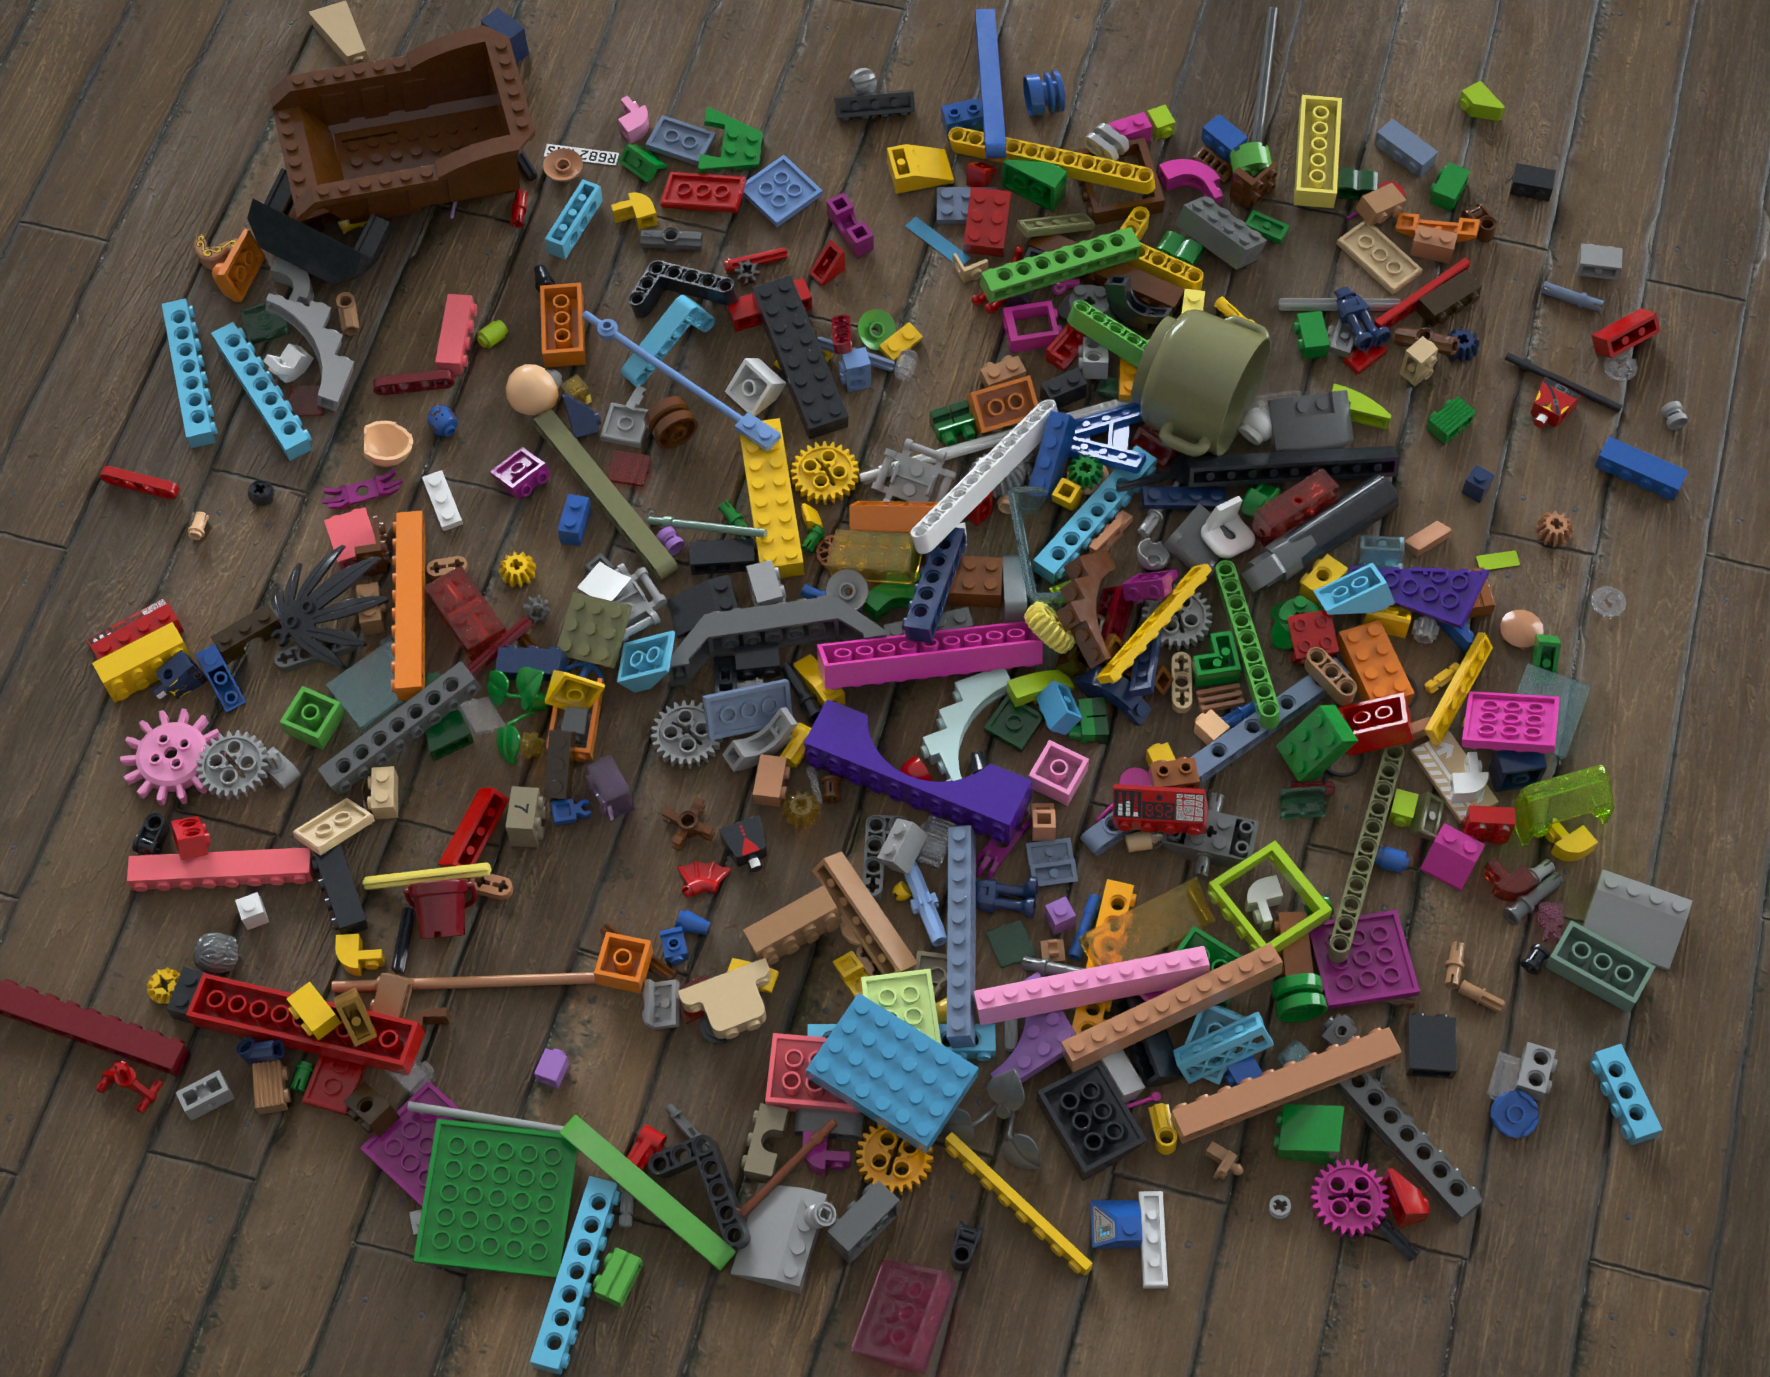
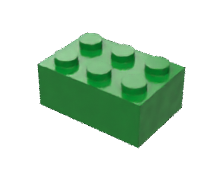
[1276,705,1359,782]

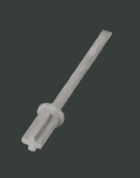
[1137,481,1181,538]

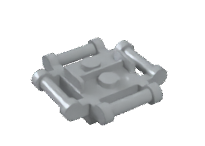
[871,438,957,502]
[612,563,667,643]

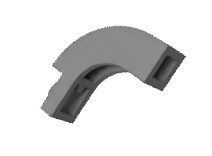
[270,257,314,307]
[722,707,798,772]

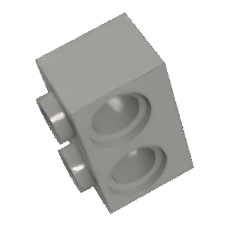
[1078,337,1109,379]
[1514,1042,1557,1101]

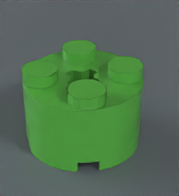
[1229,142,1272,178]

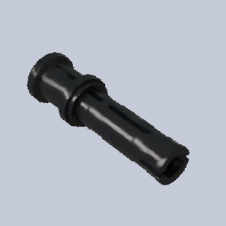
[781,662,822,723]

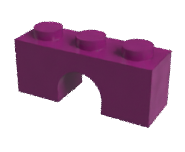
[826,193,874,258]

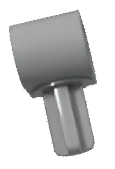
[265,747,301,790]

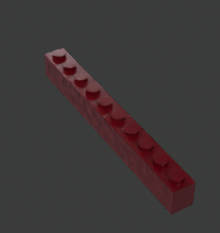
[0,979,189,1077]

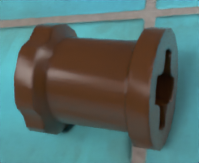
[821,775,842,804]

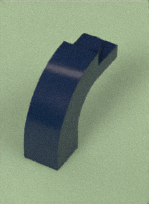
[1074,666,1152,726]

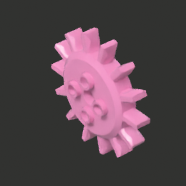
[120,709,226,806]

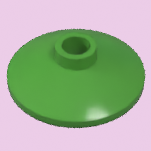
[857,309,896,351]

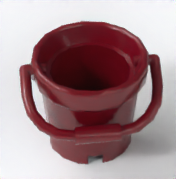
[403,879,478,940]

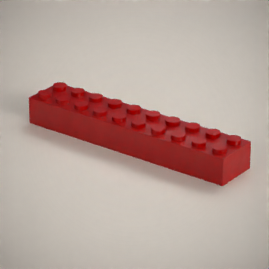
[186,973,425,1076]

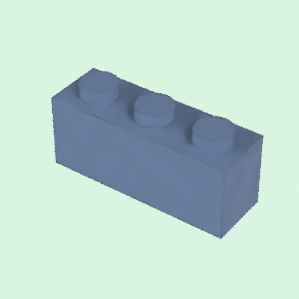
[1374,118,1438,178]

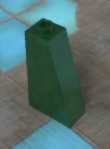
[425,671,474,761]

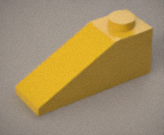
[794,654,845,708]

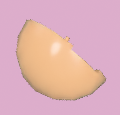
[506,364,559,415]
[364,421,413,468]

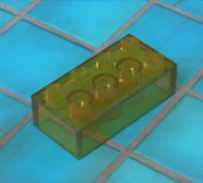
[826,529,922,584]

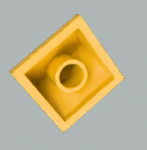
[1363,605,1412,639]
[545,670,605,711]

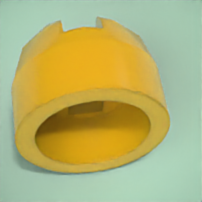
[892,881,912,901]

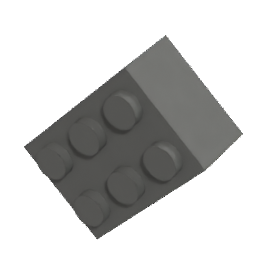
[827,1180,900,1265]

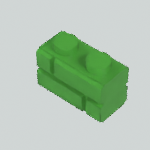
[592,1248,643,1308]

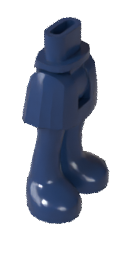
[1334,287,1392,351]
[976,876,1038,919]

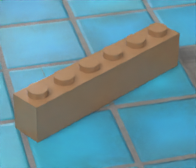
[812,851,918,975]

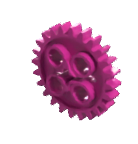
[1310,1159,1389,1238]

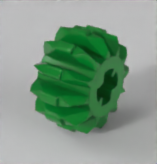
[1068,454,1104,491]

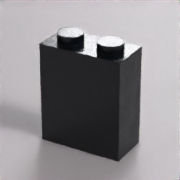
[1405,1012,1457,1079]

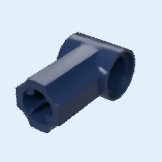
[236,1037,285,1067]

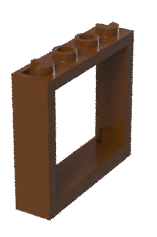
[1075,137,1165,225]

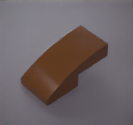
[404,1007,450,1034]

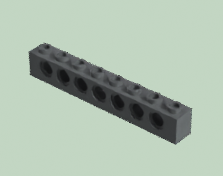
[318,661,482,796]
[1333,1072,1483,1224]

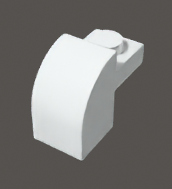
[264,344,314,383]
[1449,752,1489,803]
[1245,875,1283,931]

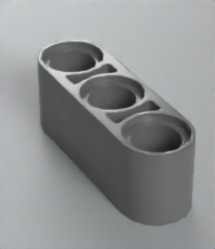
[794,1108,864,1142]

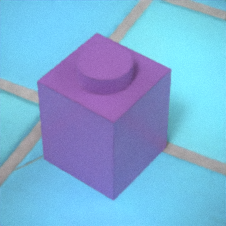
[1044,896,1076,935]
[534,1048,570,1089]

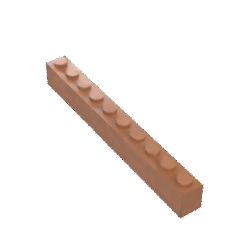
[1061,943,1283,1072]
[1170,1027,1402,1144]

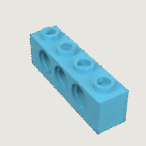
[545,179,603,260]
[1590,1044,1663,1146]

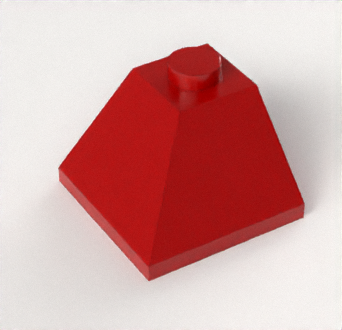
[1381,1168,1430,1228]

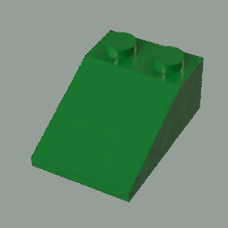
[1002,159,1067,212]

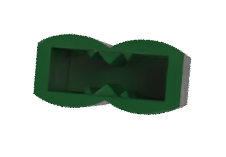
[1336,167,1378,201]

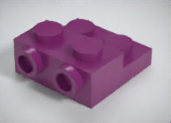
[490,447,551,500]
[1122,569,1178,603]

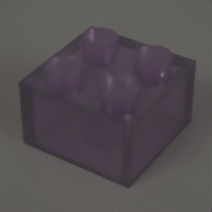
[586,755,635,821]

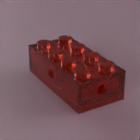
[1251,468,1339,547]
[424,566,506,662]

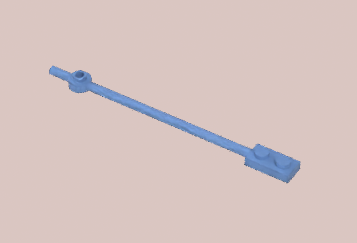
[582,311,781,452]

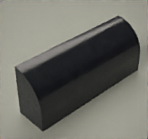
[1112,995,1184,1087]

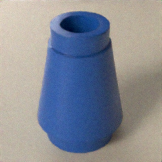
[675,910,710,935]

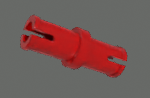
[510,189,528,228]

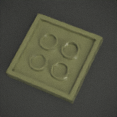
[557,592,633,669]

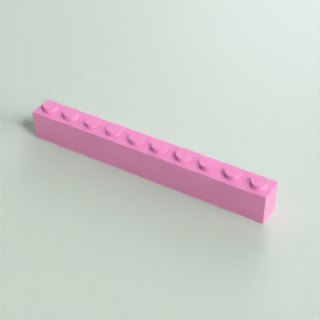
[974,946,1210,1026]

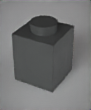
[561,706,590,743]

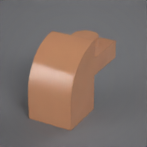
[1031,803,1056,841]

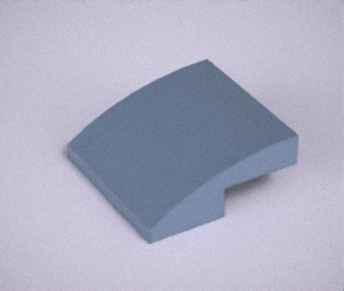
[1025,838,1078,887]

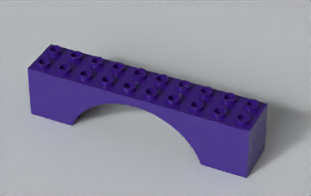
[804,699,1032,844]

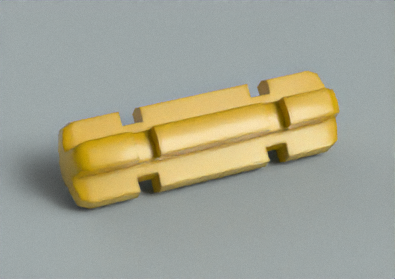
[1424,662,1460,694]

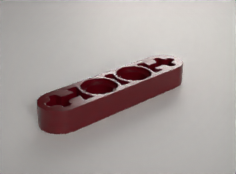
[831,314,853,354]
[373,370,454,395]

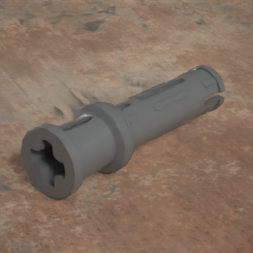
[1503,872,1564,925]

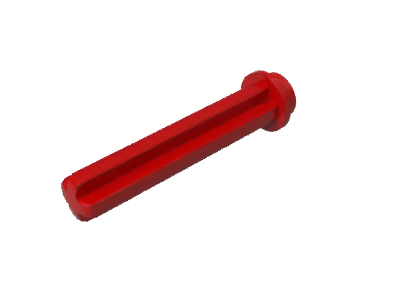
[723,247,788,274]

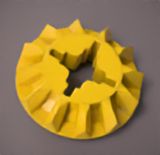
[146,967,180,1004]

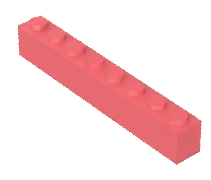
[127,848,315,892]

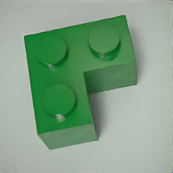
[1191,631,1241,687]

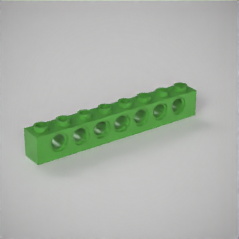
[980,227,1141,304]

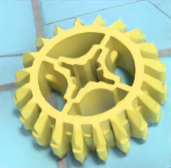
[1024,601,1076,654]

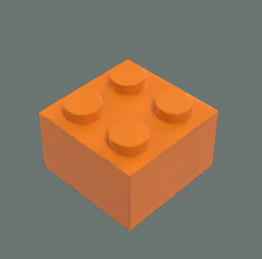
[594,932,653,994]

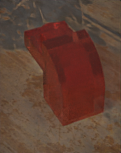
[1483,857,1538,902]

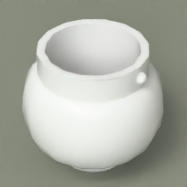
[1238,407,1273,446]

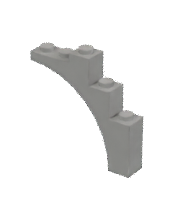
[265,293,354,412]

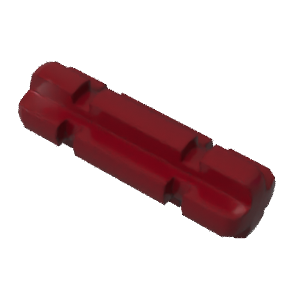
[1290,781,1335,795]

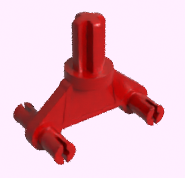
[95,1060,163,1114]

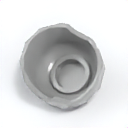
[1137,538,1170,571]

